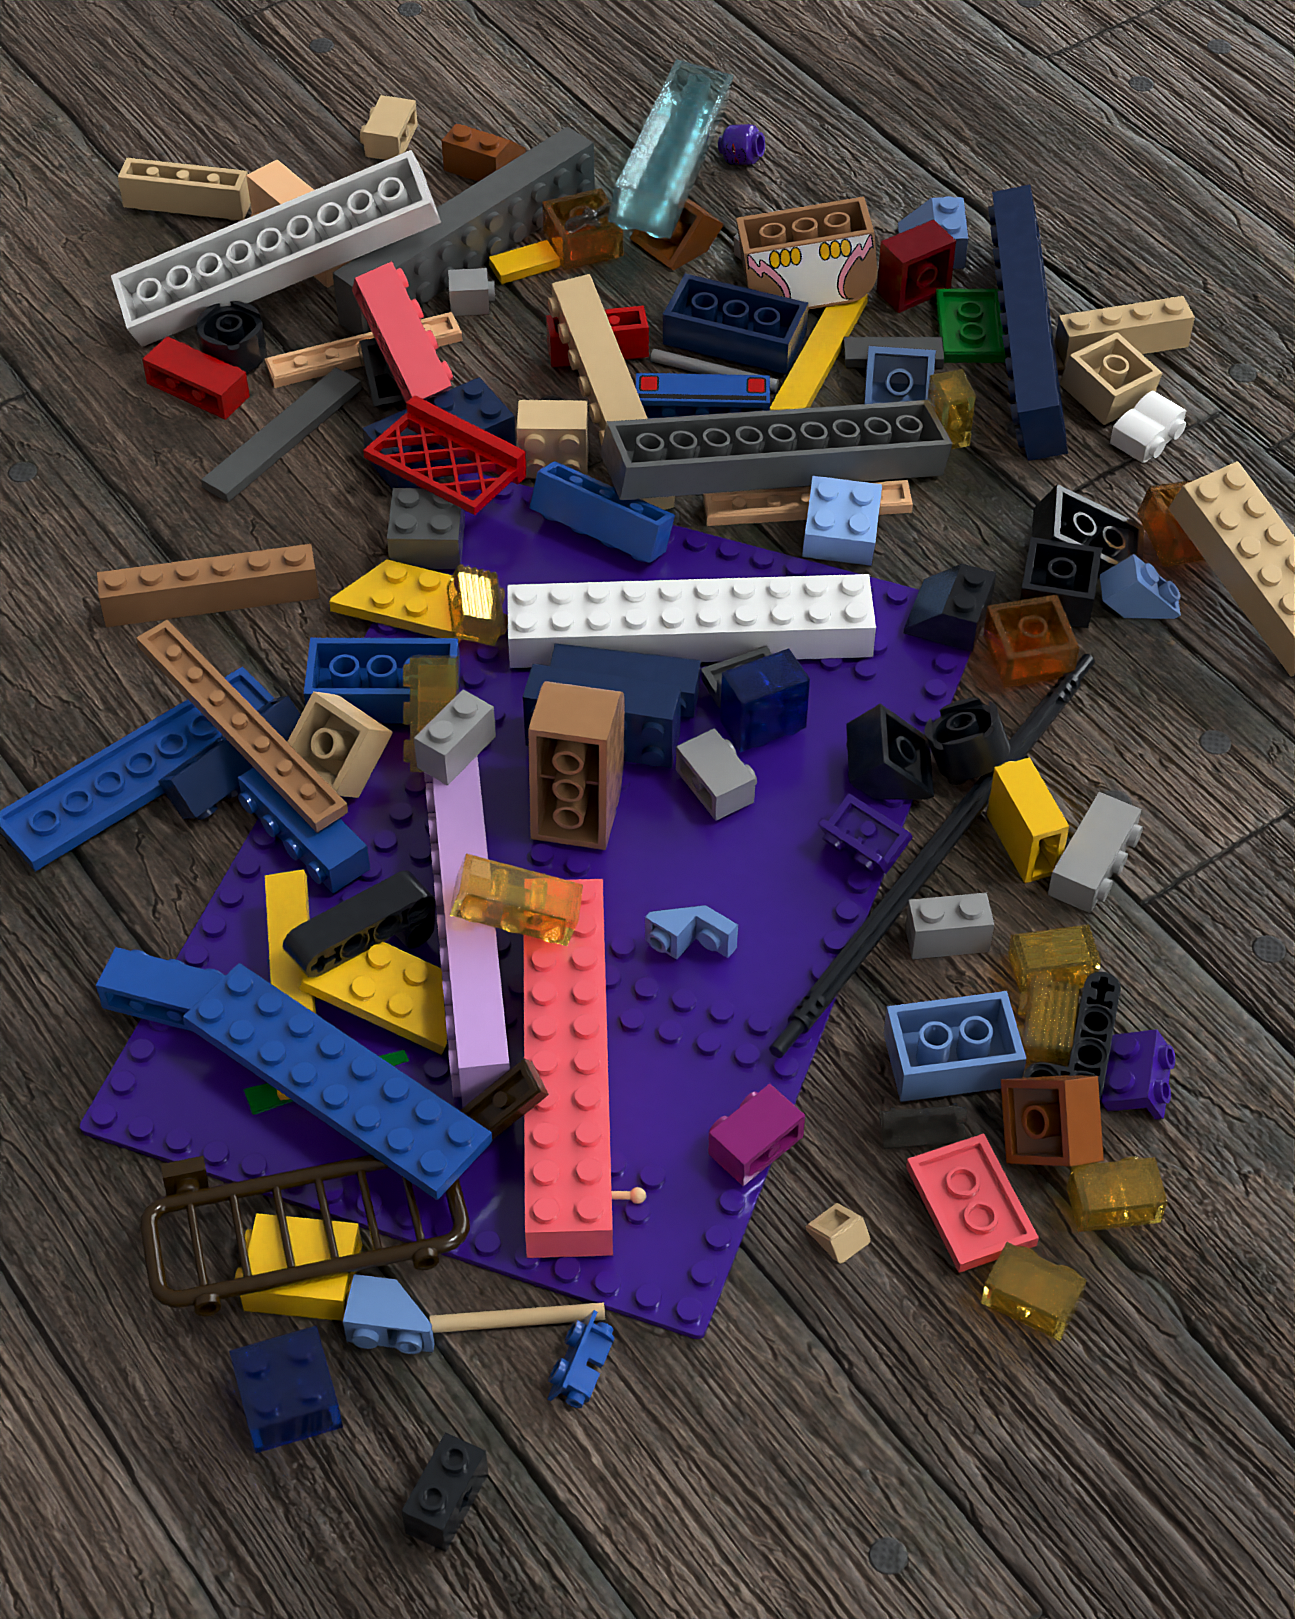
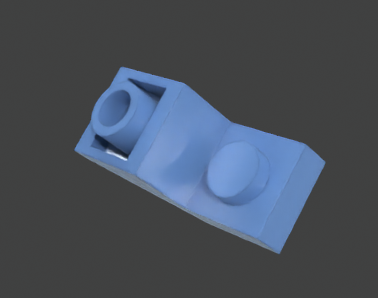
[645,905,738,959]

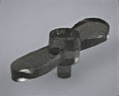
[564,202,617,233]

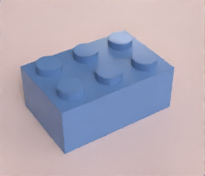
[883,991,1026,1102]

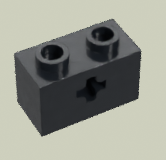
[401,1432,489,1552]

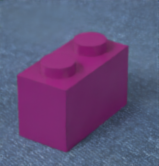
[708,1084,805,1186]

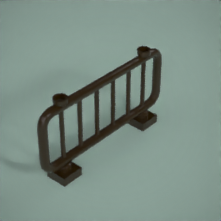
[140,1155,470,1316]

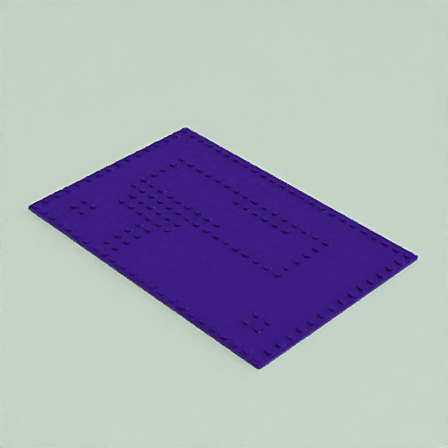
[80,473,972,1339]

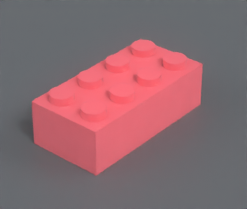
[352,261,454,403]

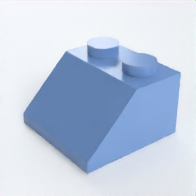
[898,196,968,268]
[864,346,936,405]

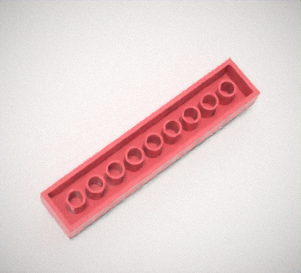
[523,879,613,1258]

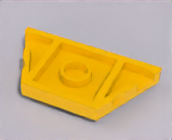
[329,559,461,643]
[299,942,447,1055]

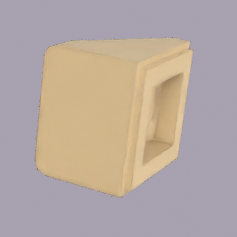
[805,1203,870,1264]

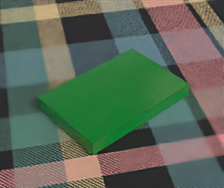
[935,289,1008,363]

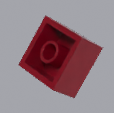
[876,219,956,313]

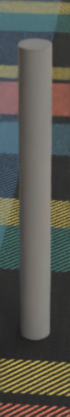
[650,349,779,392]

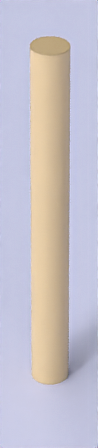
[429,1302,605,1333]

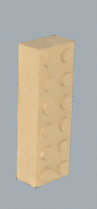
[1168,461,1295,677]

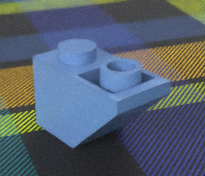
[1100,554,1181,619]
[343,1274,435,1354]

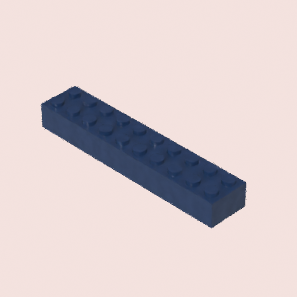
[988,184,1068,461]

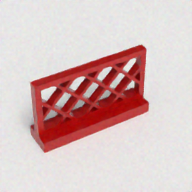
[363,395,526,515]

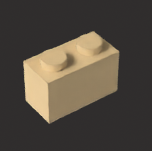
[360,95,418,160]

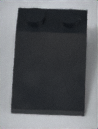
[1032,484,1144,578]

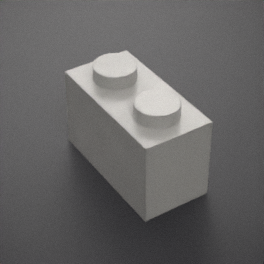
[414,690,496,785]
[676,728,757,821]
[905,893,994,959]

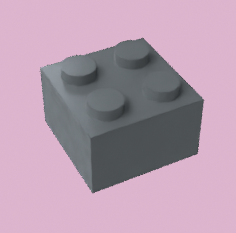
[387,488,465,569]

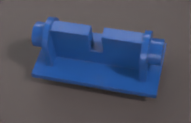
[547,1310,615,1408]

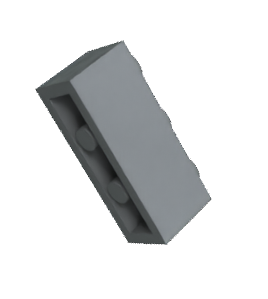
[1048,792,1143,913]

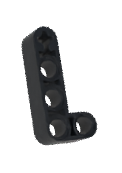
[282,871,436,978]
[1024,972,1121,1100]

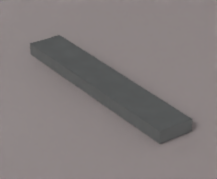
[201,367,362,502]

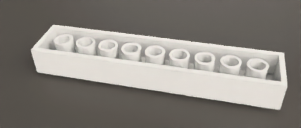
[111,150,441,347]
[508,574,876,668]

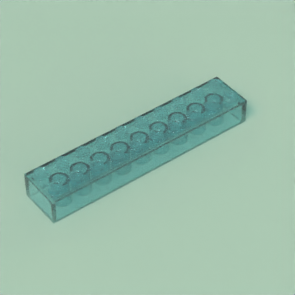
[608,59,734,239]

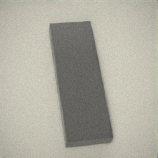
[843,337,944,368]

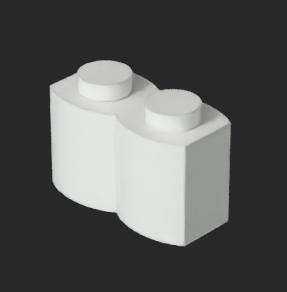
[1110,391,1186,463]

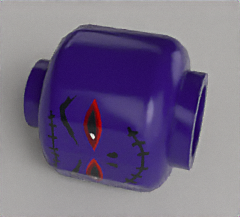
[718,124,765,165]

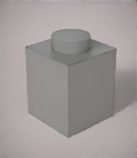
[448,268,495,316]

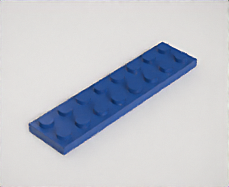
[0,667,274,872]
[183,963,492,1200]

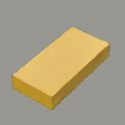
[489,240,560,284]

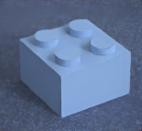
[802,476,882,566]

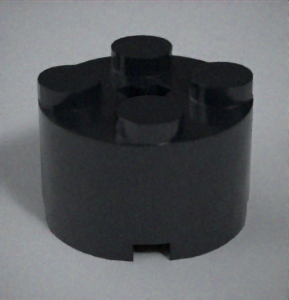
[196,301,267,376]
[925,698,1010,785]

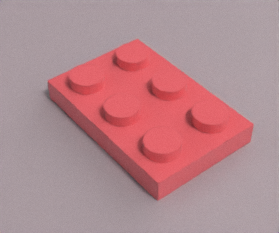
[906,1133,1039,1273]

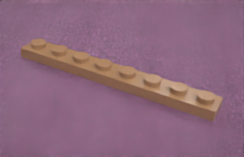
[136,620,348,833]

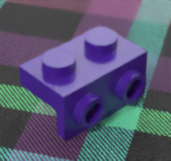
[818,793,913,874]
[1102,1029,1175,1120]

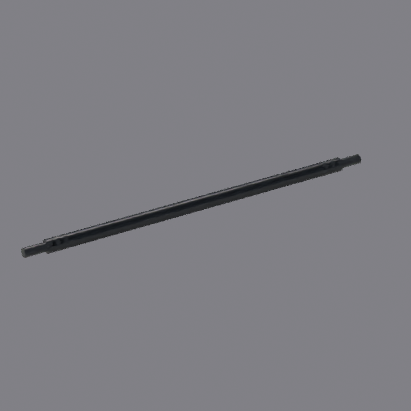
[769,654,1095,1058]

